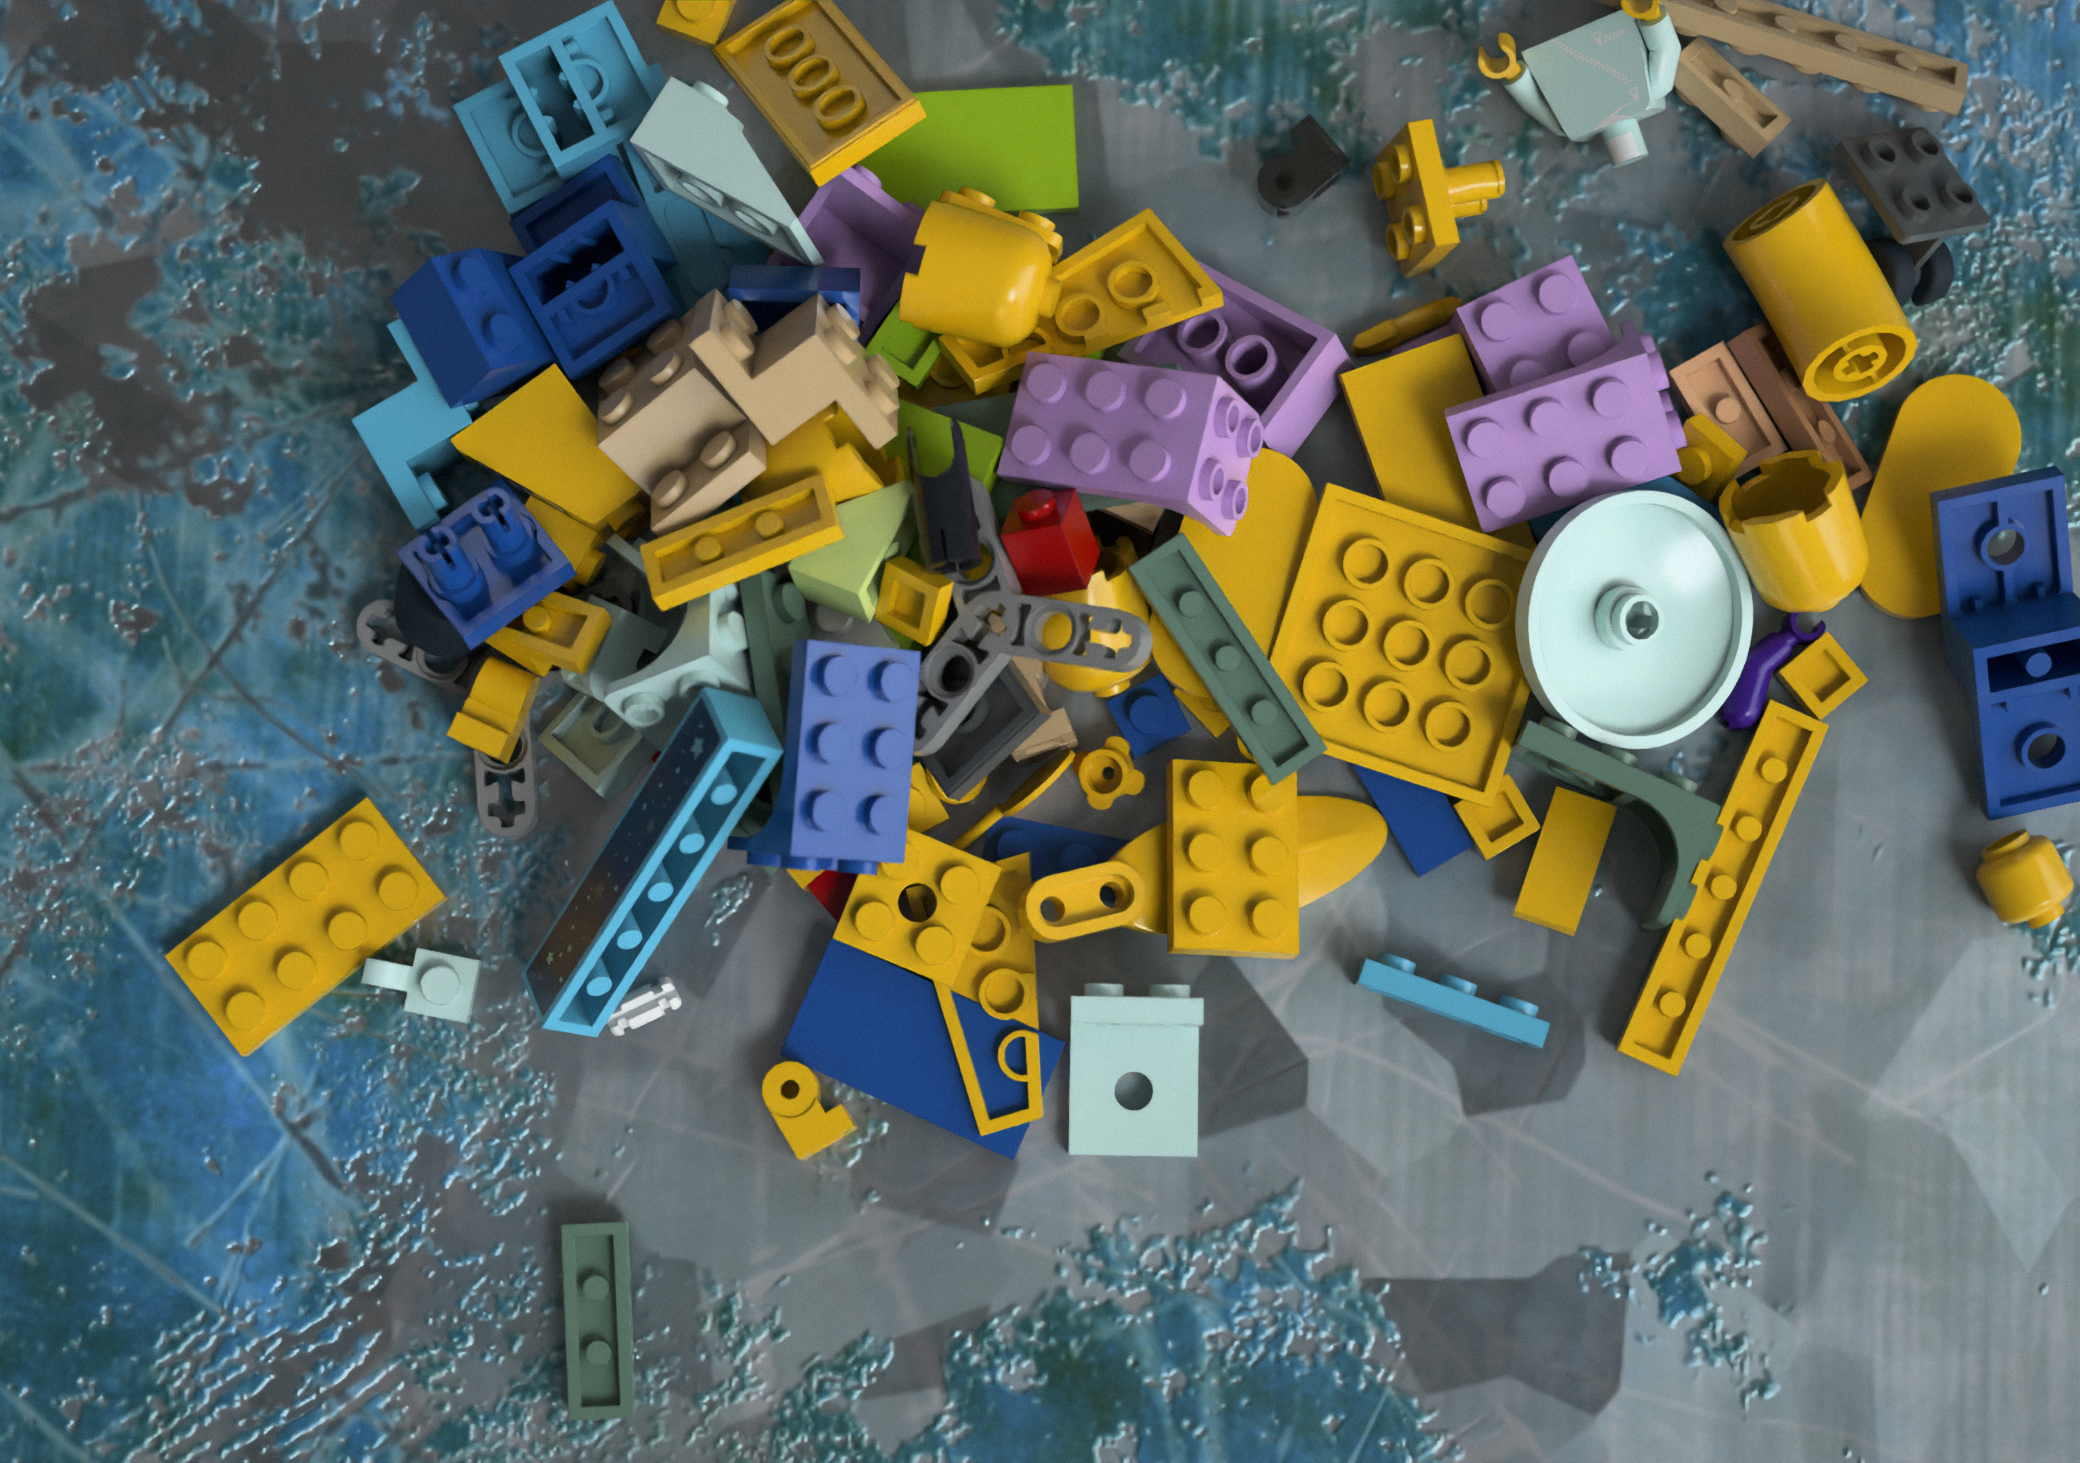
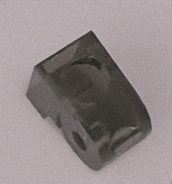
[1256,114,1351,219]

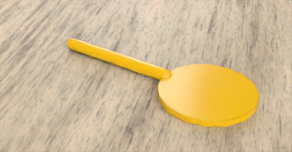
[909,748,1076,887]

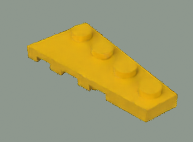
[938,207,1224,395]
[906,851,1044,1136]

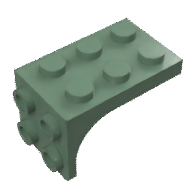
[1509,717,1724,931]

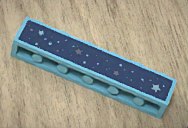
[521,686,784,1038]

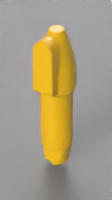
[1350,296,1463,356]

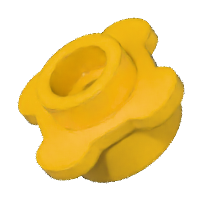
[1072,736,1146,810]

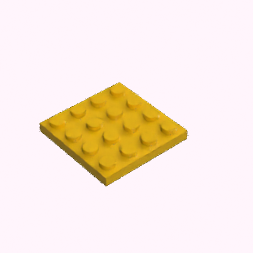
[1269,482,1534,808]

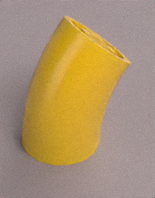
[1722,178,1918,402]

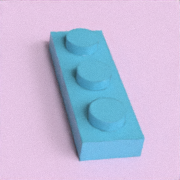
[1353,952,1550,1049]

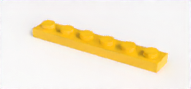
[1614,699,1829,1077]

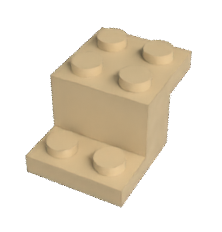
[689,288,900,450]
[597,308,767,538]

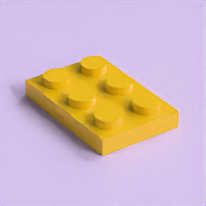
[1166,759,1300,959]

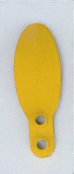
[1018,796,1388,943]

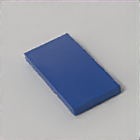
[780,936,1067,1160]

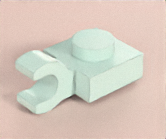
[361,948,482,1024]

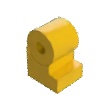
[447,655,540,764]
[762,1061,858,1161]

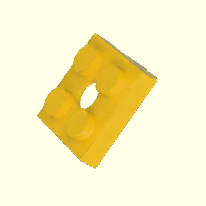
[833,828,1002,988]

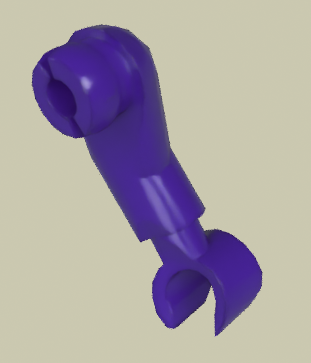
[1719,612,1826,732]

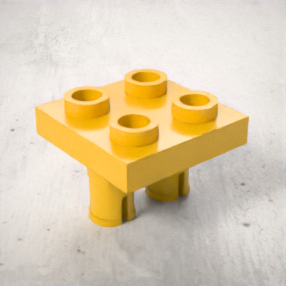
[1372,118,1505,278]

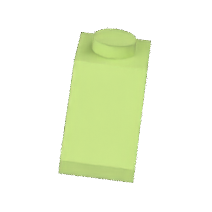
[788,480,918,623]

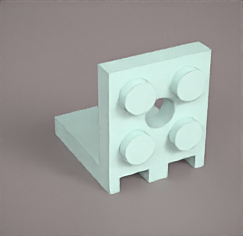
[1068,983,1204,1157]

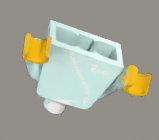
[1478,0,1681,168]

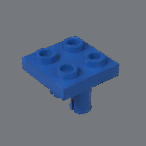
[396,478,577,650]

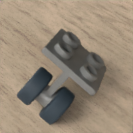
[1834,127,1991,308]

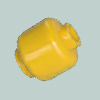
[1976,829,2074,929]

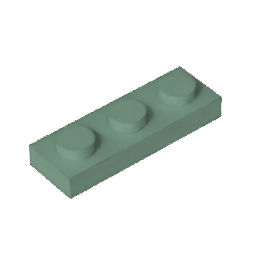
[561,1221,637,1421]

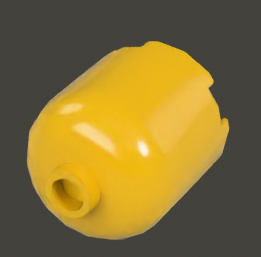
[899,200,1062,347]
[740,400,905,506]
[1719,449,1869,613]
[1014,535,1153,697]

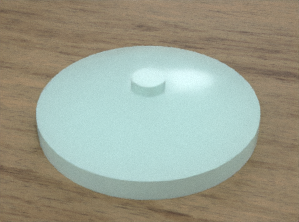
[1515,490,1753,749]

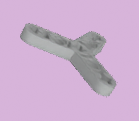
[913,471,1152,756]
[356,582,636,839]

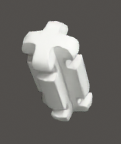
[606,976,682,1036]

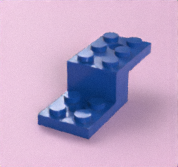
[1929,466,2080,821]

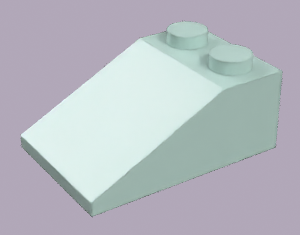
[630,76,825,267]

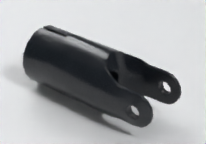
[906,418,982,574]

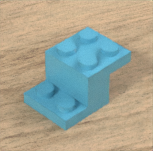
[452,0,660,220]
[351,317,487,534]

